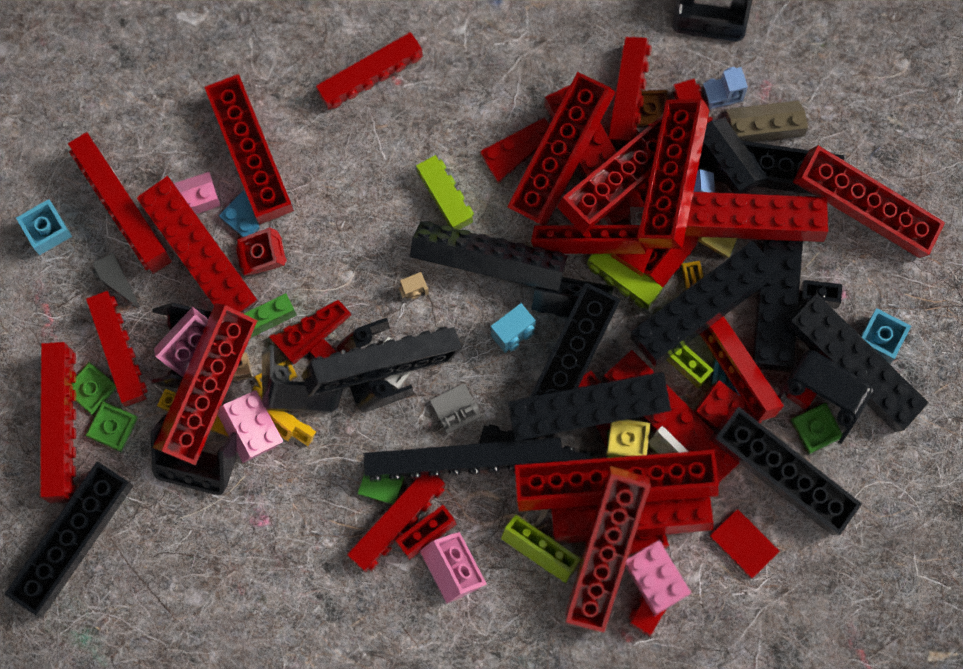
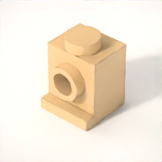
[398,272,429,299]
[233,352,253,382]

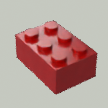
[693,380,762,431]

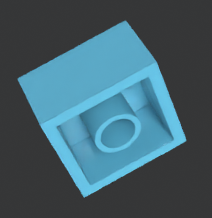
[16,199,72,255]
[491,303,536,353]
[861,308,911,364]

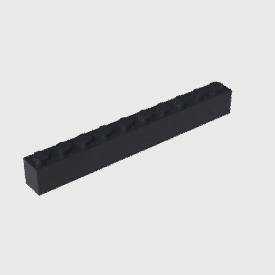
[363,437,563,482]

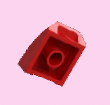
[236,227,287,276]

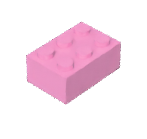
[217,390,283,463]
[625,541,691,616]

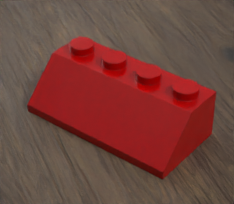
[644,236,699,287]

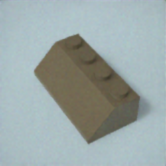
[725,100,808,142]

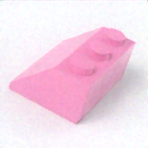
[174,172,221,214]
[154,307,208,377]
[420,532,486,604]

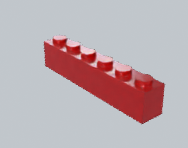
[316,32,423,110]
[609,36,652,147]
[531,225,647,254]
[86,291,148,407]
[700,316,784,422]
[347,475,445,573]

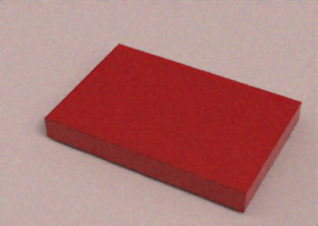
[709,509,780,579]

